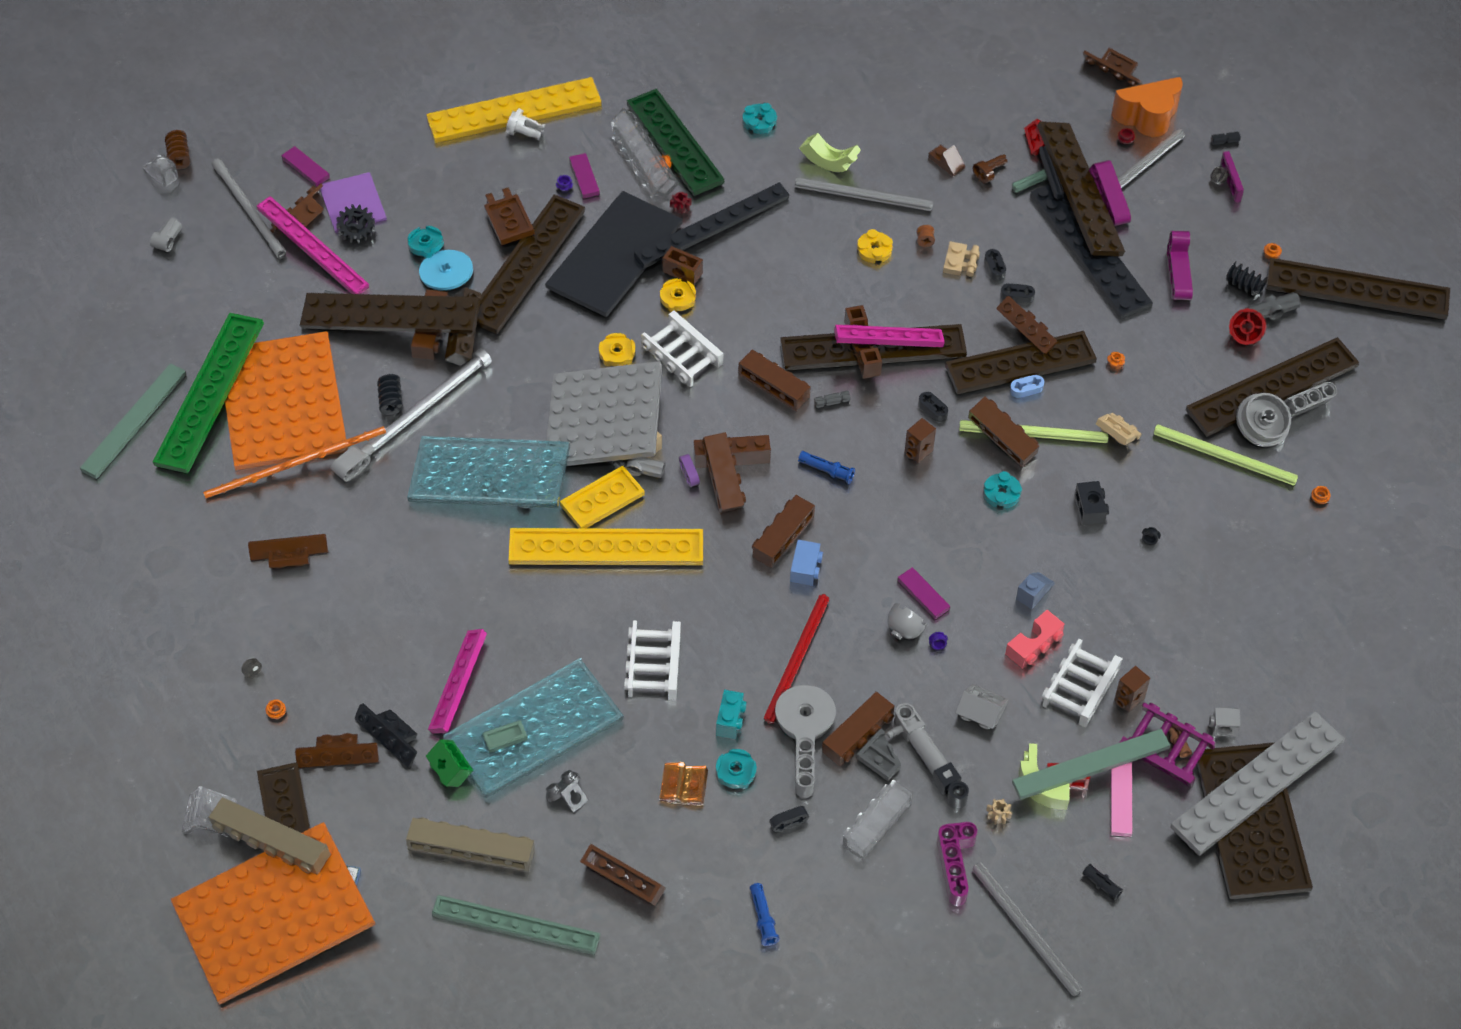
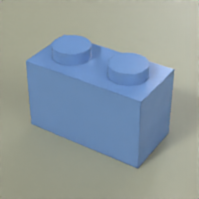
[790,540,823,586]

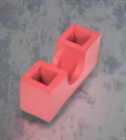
[1005,610,1065,669]

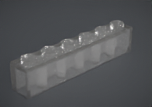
[610,108,679,198]

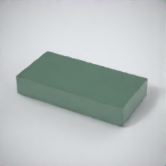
[482,720,528,753]

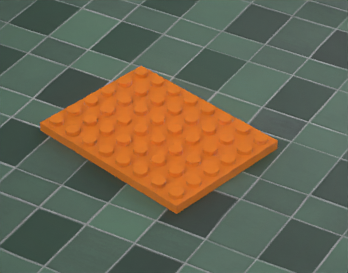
[225,331,348,471]
[171,822,376,1005]

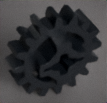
[336,204,375,243]

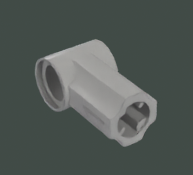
[150,217,182,252]
[626,457,665,478]

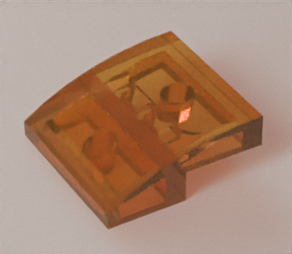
[660,762,708,806]

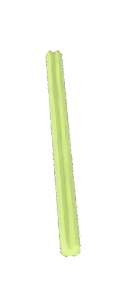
[959,420,1109,443]
[1154,424,1298,485]

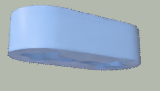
[1010,375,1044,398]

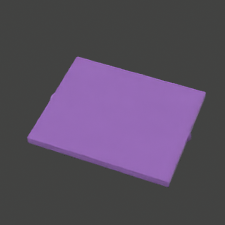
[320,172,387,233]

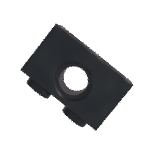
[1075,481,1109,525]

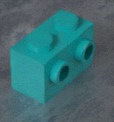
[716,690,747,739]

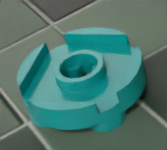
[742,103,777,134]
[407,226,444,258]
[983,471,1022,508]
[716,749,757,789]

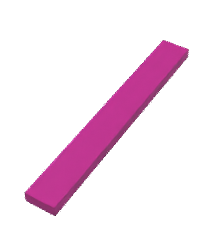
[257,196,369,294]

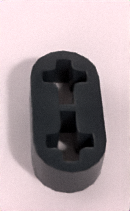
[984,249,1006,280]
[1000,283,1035,303]
[918,392,948,422]
[769,806,809,832]

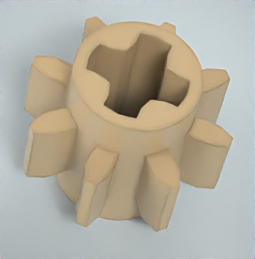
[986,799,1012,825]

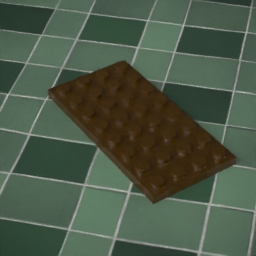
[1197,742,1313,899]

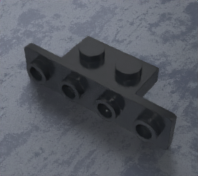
[355,703,417,767]

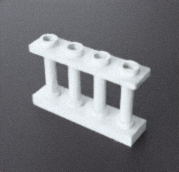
[641,311,723,387]
[624,620,681,700]
[1041,639,1122,728]

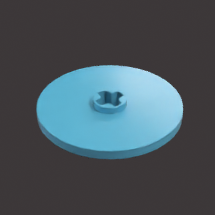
[419,250,473,290]

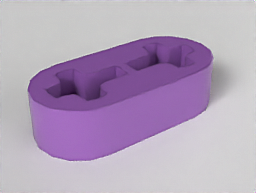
[679,454,700,487]

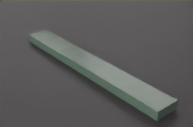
[80,363,186,479]
[1012,729,1170,800]
[432,895,600,955]

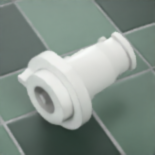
[506,108,545,141]

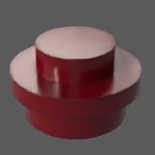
[1117,128,1135,144]

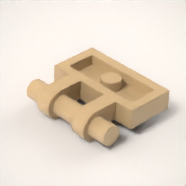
[943,241,980,277]
[1096,413,1142,445]

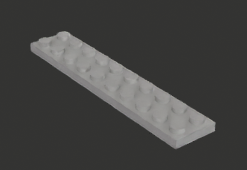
[1170,711,1345,856]

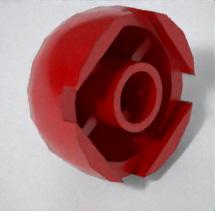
[1229,308,1267,345]

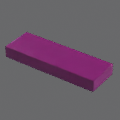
[282,146,330,187]
[1220,151,1244,202]
[569,153,600,199]
[897,567,950,619]

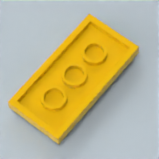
[560,466,645,528]

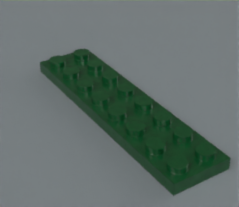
[627,88,724,196]

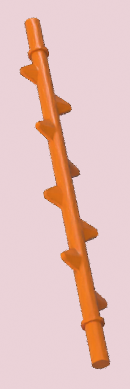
[203,426,386,499]

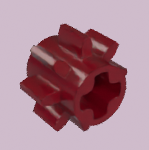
[670,192,692,214]

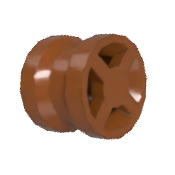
[917,225,935,247]

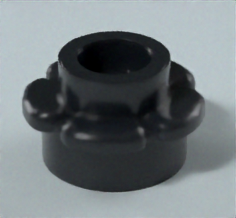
[1142,527,1161,545]

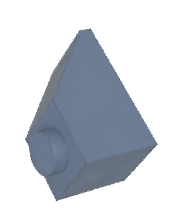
[1016,572,1055,609]

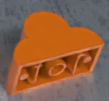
[1111,77,1183,137]

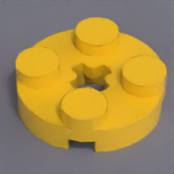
[857,229,893,263]
[660,278,696,312]
[599,333,636,366]

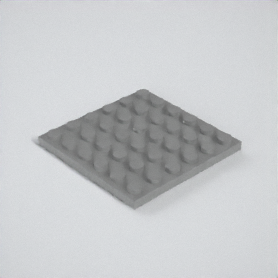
[544,361,662,468]

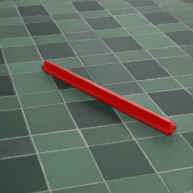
[764,594,830,724]

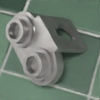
[545,770,588,812]

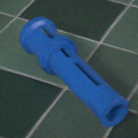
[798,451,855,484]
[750,883,780,946]

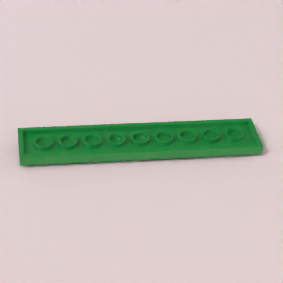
[153,313,264,473]

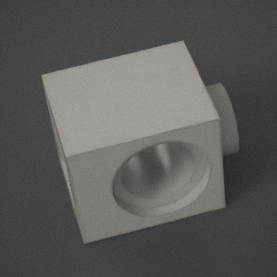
[1209,707,1240,737]

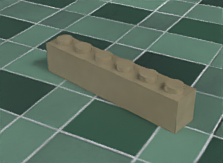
[208,797,331,875]
[406,818,535,872]

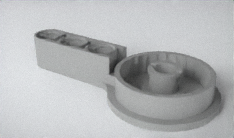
[1236,382,1337,447]
[775,685,836,798]

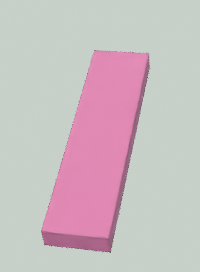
[1111,762,1132,837]

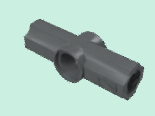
[1245,293,1301,320]

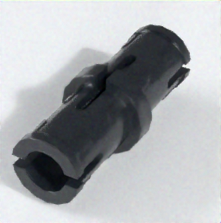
[1082,864,1123,900]

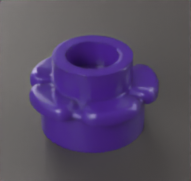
[556,175,573,191]
[929,632,948,650]

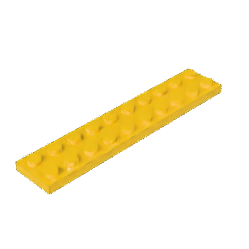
[426,77,602,143]
[509,528,703,565]

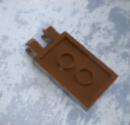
[484,187,535,245]

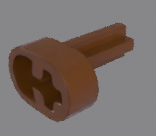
[972,154,1008,184]

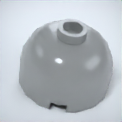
[887,603,927,640]

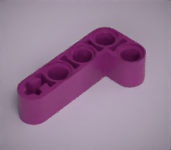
[1089,160,1131,226]
[1167,231,1193,300]
[937,822,977,906]

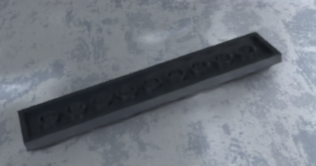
[1030,184,1153,319]

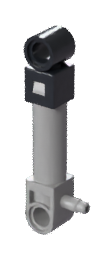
[886,703,969,809]

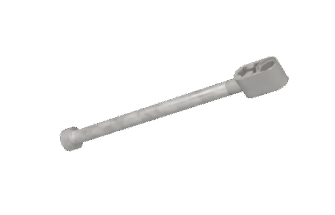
[331,348,492,482]

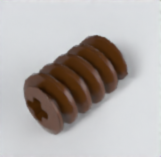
[165,130,190,170]

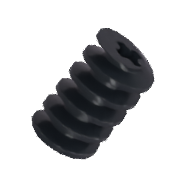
[1226,261,1268,296]
[377,374,403,415]

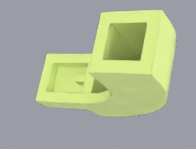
[799,133,861,172]
[1019,743,1070,810]

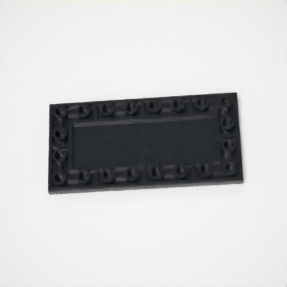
[545,190,683,317]

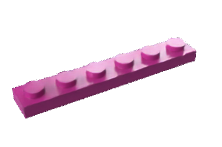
[834,325,945,347]
[428,629,487,734]

